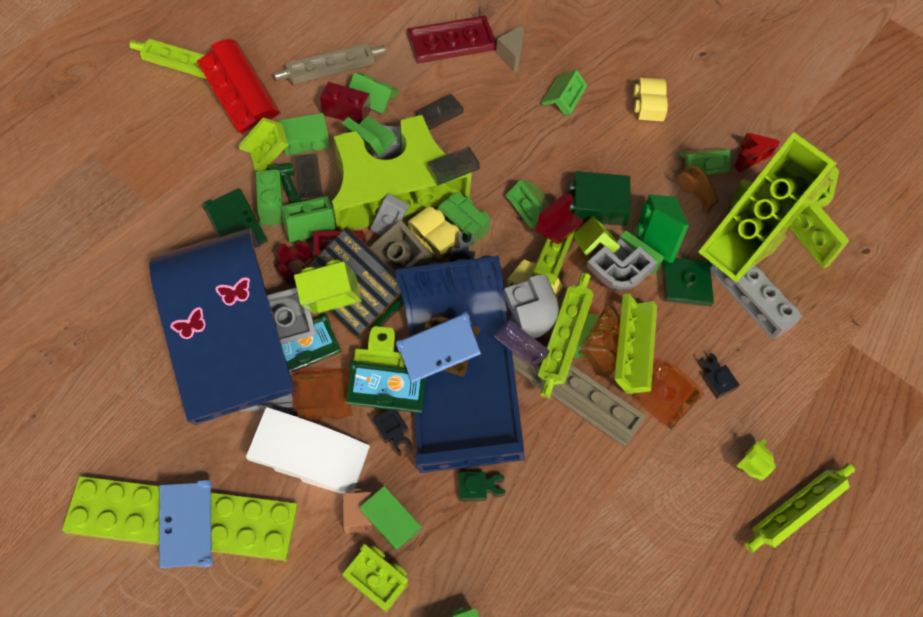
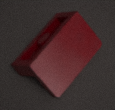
[535,193,583,244]

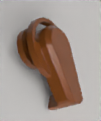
[677,165,719,211]

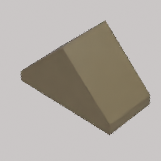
[496,26,525,72]

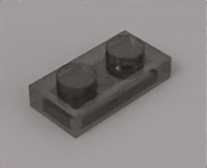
[415,94,464,130]
[427,147,480,186]
[294,153,323,198]

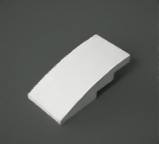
[246,407,370,494]

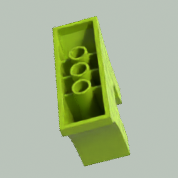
[332,115,472,231]
[699,132,838,283]

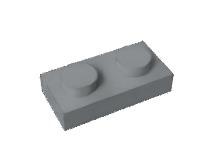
[370,194,409,236]

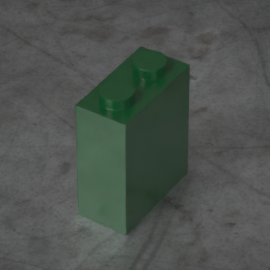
[569,171,631,226]

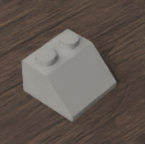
[268,288,316,344]

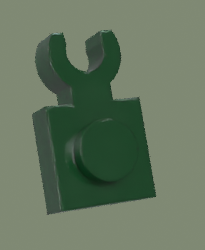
[458,472,506,502]

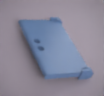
[396,311,481,383]
[159,480,213,568]

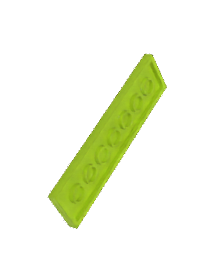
[62,476,298,561]

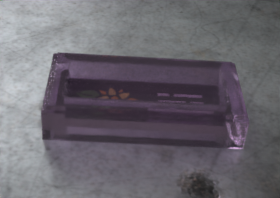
[494,320,550,366]

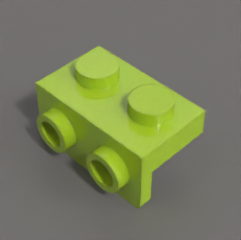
[238,118,289,171]
[342,544,408,613]

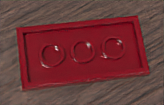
[407,15,497,64]

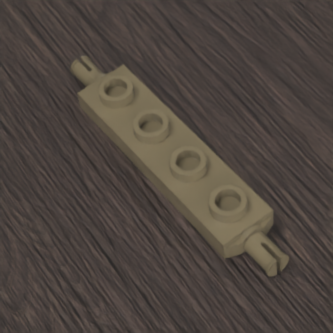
[273,43,386,84]

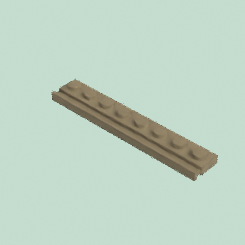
[508,322,647,448]

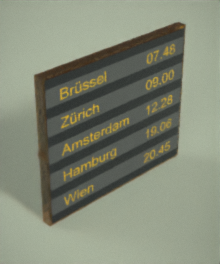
[306,226,402,339]

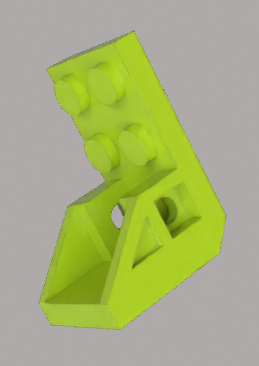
[788,167,849,269]

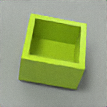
[294,260,362,315]

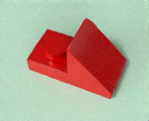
[734,133,780,173]

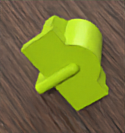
[737,439,776,481]

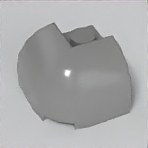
[587,239,657,291]
[503,275,559,339]

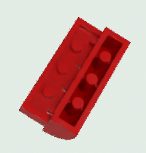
[196,39,281,134]

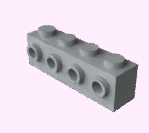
[711,264,803,341]

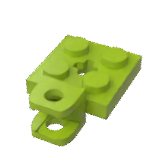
[354,326,405,404]

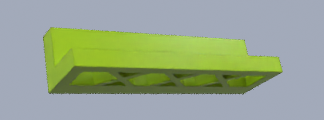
[615,293,657,394]

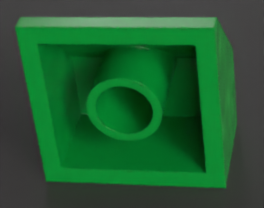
[634,194,689,263]

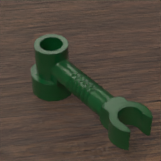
[267,162,302,204]

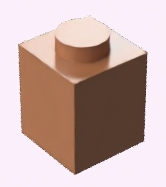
[343,489,373,534]

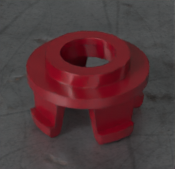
[276,240,315,282]

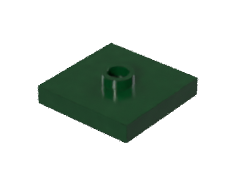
[662,258,714,307]

